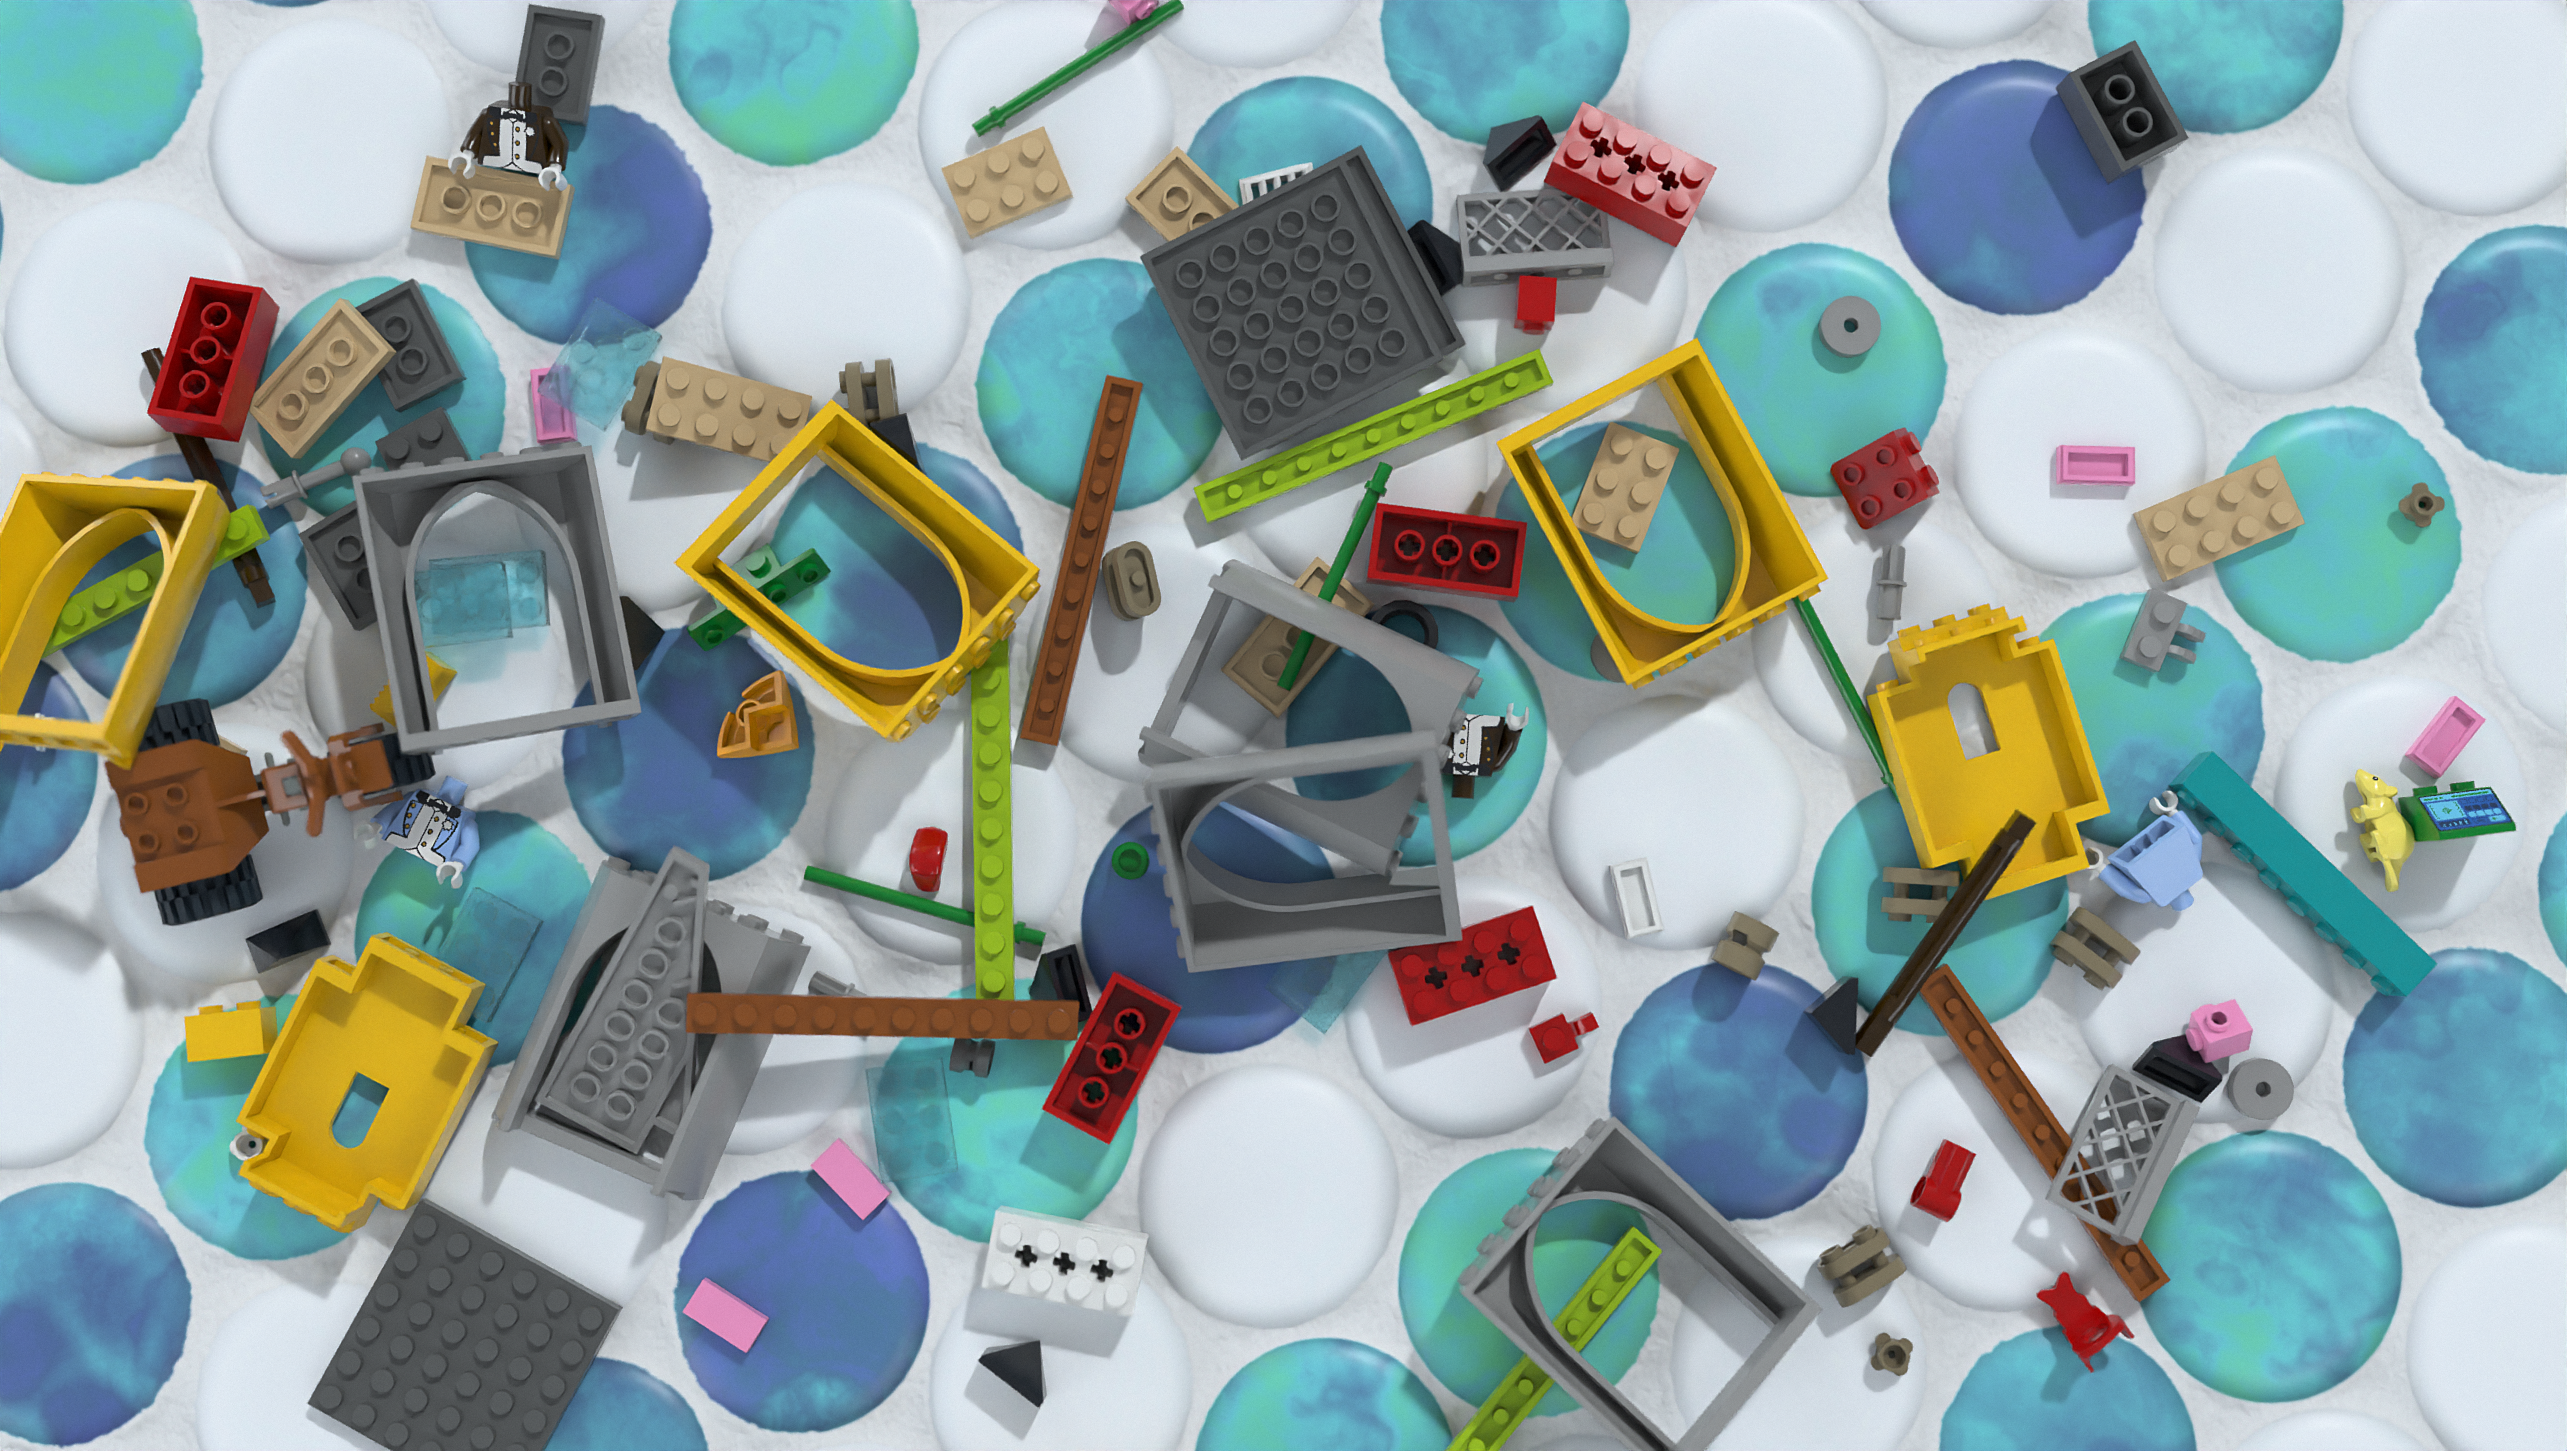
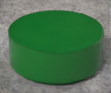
[1112,842,1150,880]

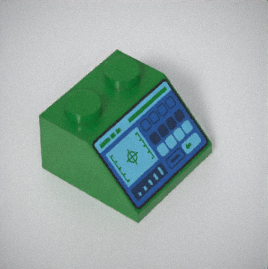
[2399,781,2516,842]

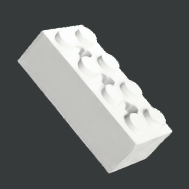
[981,1205,1150,1317]

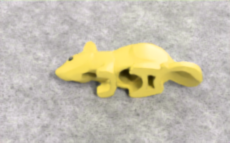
[2350,769,2415,892]

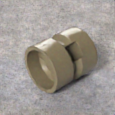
[1711,911,1780,981]

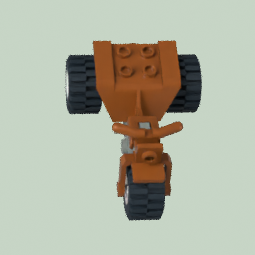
[103,698,436,926]

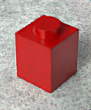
[1514,275,1557,335]

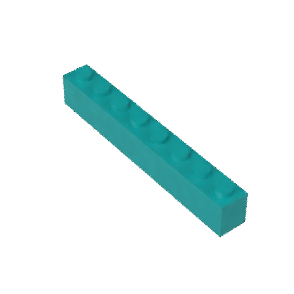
[2169,751,2438,997]

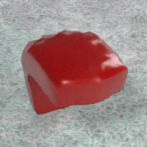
[909,827,948,892]

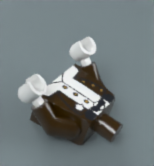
[448,81,570,191]
[1440,703,1529,799]

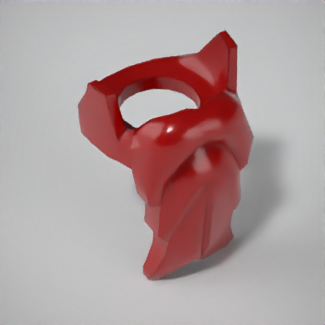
[2037,1272,2134,1373]

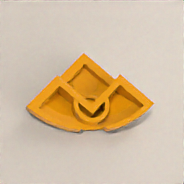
[717,670,799,758]

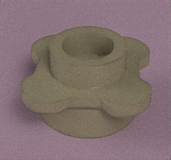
[2398,482,2445,527]
[1870,1333,1913,1376]

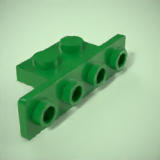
[687,543,830,651]

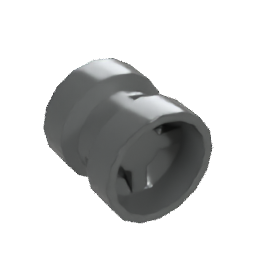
[949,1038,996,1078]

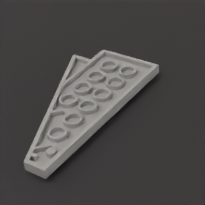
[534,846,709,1155]

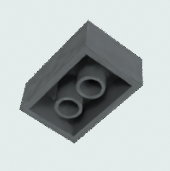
[2056,40,2189,184]

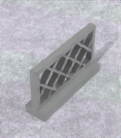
[1456,188,1614,287]
[2045,1064,2200,1246]

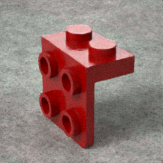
[1831,427,1940,530]

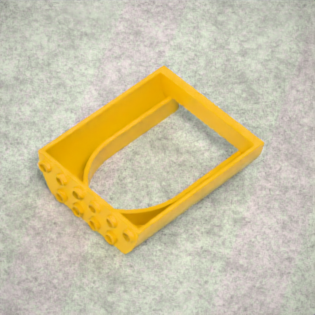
[1496,338,1829,690]
[674,399,1041,743]
[0,471,231,769]

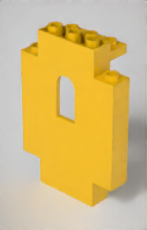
[1866,603,2111,900]
[236,932,499,1233]

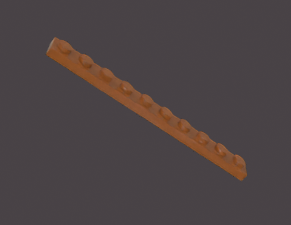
[1020,374,1144,747]
[1918,963,2170,1302]
[686,992,1079,1040]

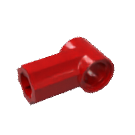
[1910,1139,1976,1222]

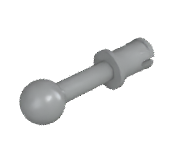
[260,447,371,510]

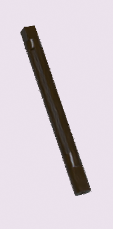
[141,348,276,609]
[1855,809,2037,1057]

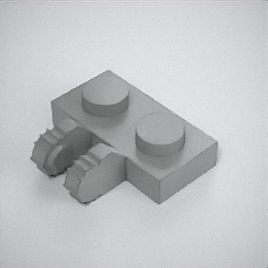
[2119,588,2206,673]

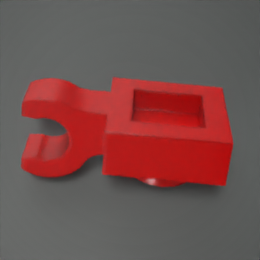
[1528,1012,1599,1064]

